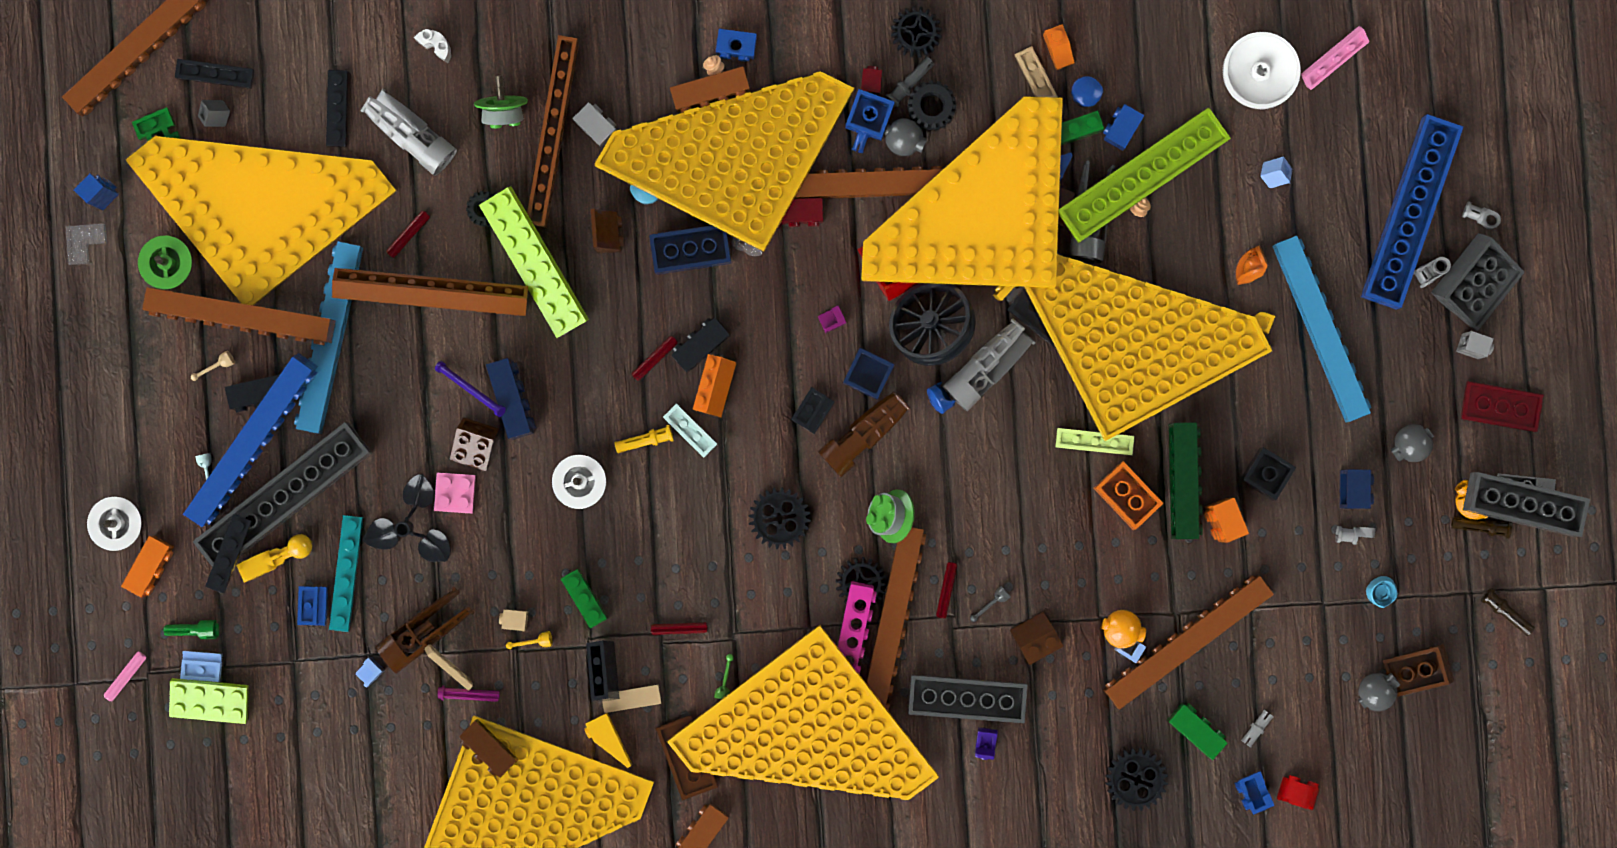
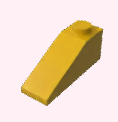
[584,713,632,768]

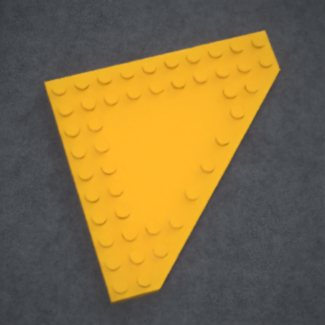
[595,71,854,252]
[862,97,1063,288]
[125,136,397,305]
[1025,254,1272,441]
[667,625,939,800]
[424,715,654,848]

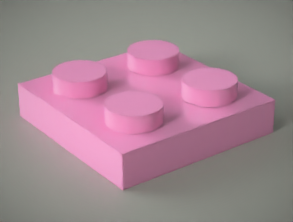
[434,473,476,514]

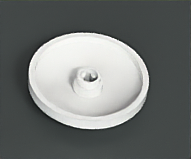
[1223,32,1301,109]

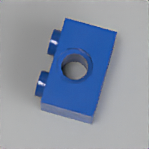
[716,29,757,62]

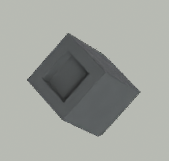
[198,100,230,127]

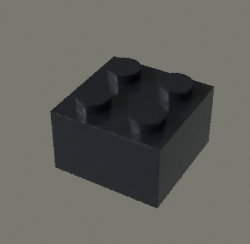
[1240,447,1297,501]

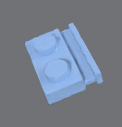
[180,651,223,682]

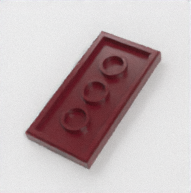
[1460,381,1544,433]

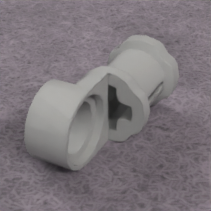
[1462,201,1501,230]
[1335,526,1376,545]

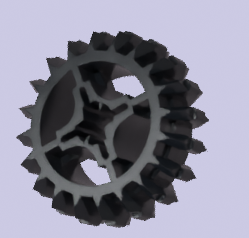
[891,6,942,58]
[835,557,887,608]

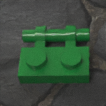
[132,107,181,146]

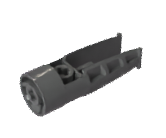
[1068,161,1115,264]

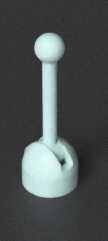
[195,453,212,480]

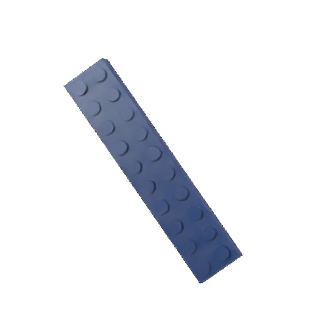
[1361,114,1463,310]
[183,353,318,527]

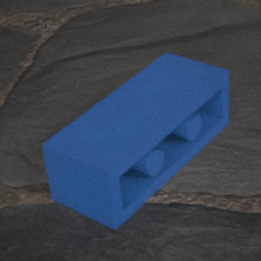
[74,173,119,210]

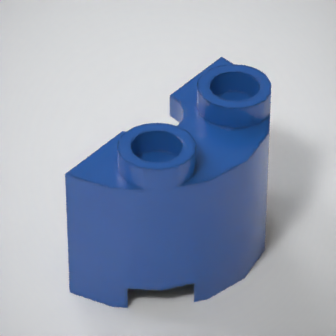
[1234,771,1274,815]

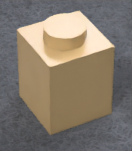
[499,609,529,631]

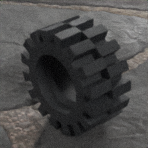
[466,191,494,227]

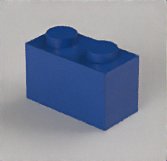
[1103,104,1144,151]

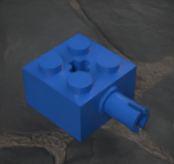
[845,89,895,154]

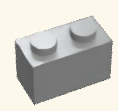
[572,102,617,148]
[1456,331,1494,359]

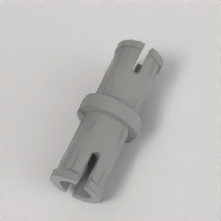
[1241,710,1274,748]

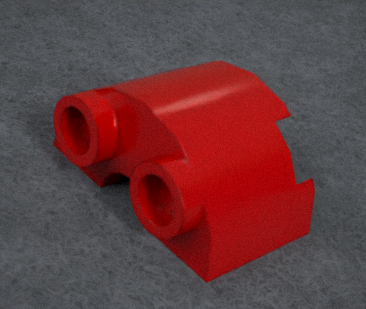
[1276,775,1320,810]

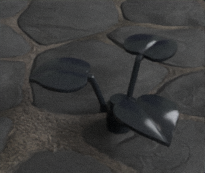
[362,474,450,562]

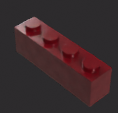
[778,198,823,228]

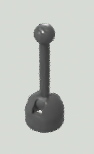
[970,585,1011,622]

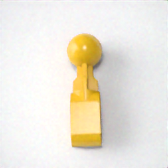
[236,534,312,583]

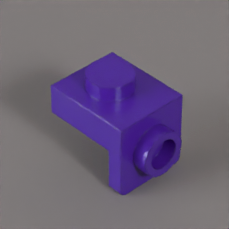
[975,728,997,760]

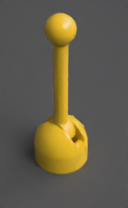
[506,631,553,649]

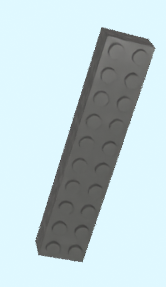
[193,422,372,567]

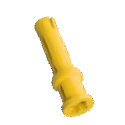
[614,425,674,454]

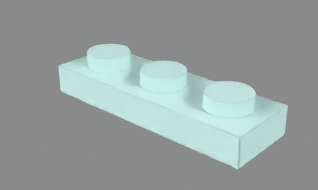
[663,404,717,458]

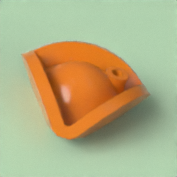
[1236,245,1269,285]

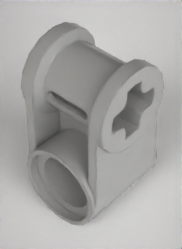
[1413,257,1451,288]

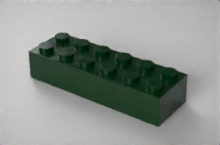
[1168,423,1203,539]

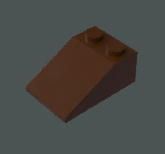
[590,209,624,254]
[1383,644,1454,697]

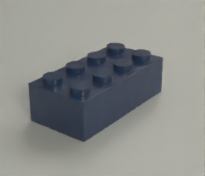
[649,226,732,275]
[486,358,536,440]

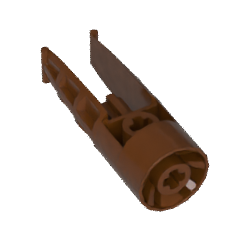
[818,391,911,477]
[375,587,474,674]

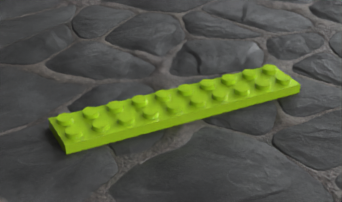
[1058,108,1231,243]

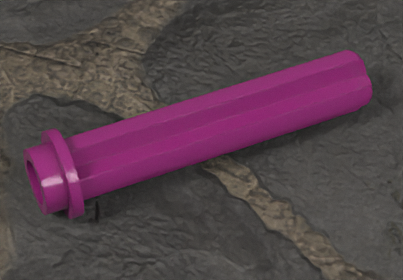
[438,685,500,702]

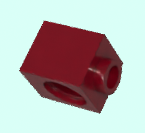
[861,66,882,96]

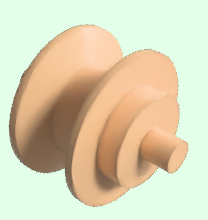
[703,55,724,76]
[1130,198,1151,217]

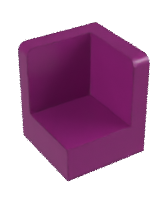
[818,305,846,334]

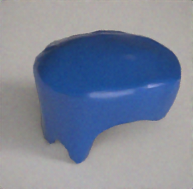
[1071,76,1103,107]
[927,382,956,414]

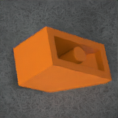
[1043,24,1074,70]

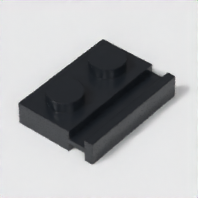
[791,387,835,434]

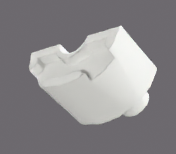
[414,29,451,63]

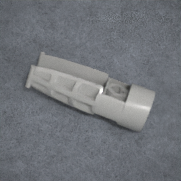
[360,89,457,176]
[942,318,1036,411]

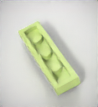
[1055,428,1134,455]

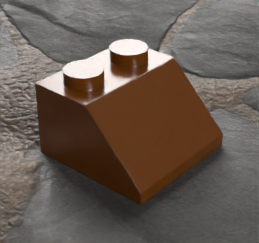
[1010,612,1064,665]

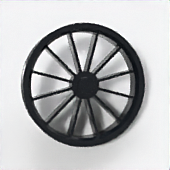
[889,283,976,366]

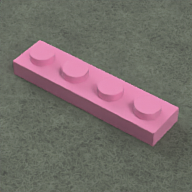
[1301,26,1369,90]

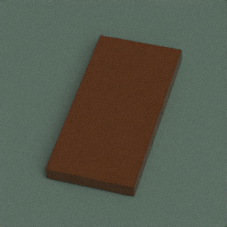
[656,714,718,800]

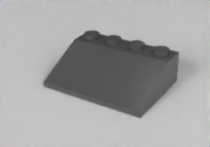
[1431,233,1525,332]

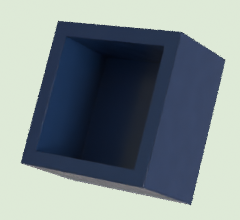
[843,348,895,400]
[1340,469,1374,509]

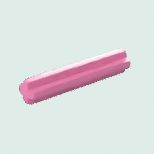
[104,651,147,701]

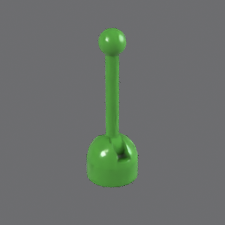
[714,654,734,699]

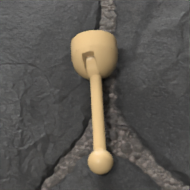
[191,350,235,381]

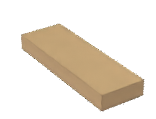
[1015,46,1058,98]
[424,644,473,691]
[602,684,661,713]

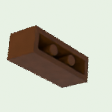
[459,719,519,778]

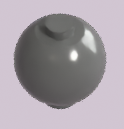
[884,118,927,156]
[1391,424,1434,462]
[1358,673,1400,711]

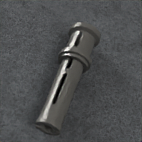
[885,56,935,107]

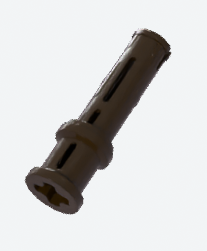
[1451,516,1512,539]
[1481,588,1535,636]

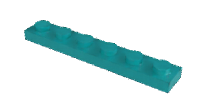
[329,515,363,632]

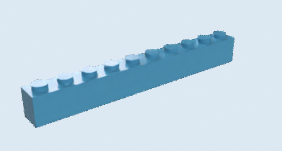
[1272,236,1371,423]
[294,241,363,434]

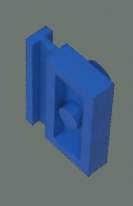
[297,586,328,626]

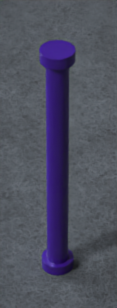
[435,361,506,417]

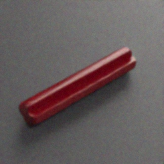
[386,210,430,258]
[632,336,678,381]
[936,562,957,619]
[651,622,708,635]

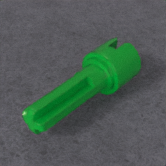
[163,620,219,639]

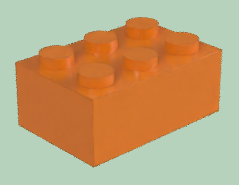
[1093,461,1164,530]
[1203,498,1249,543]

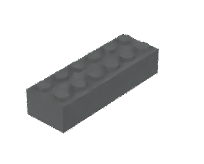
[1463,472,1590,537]
[908,674,1027,723]

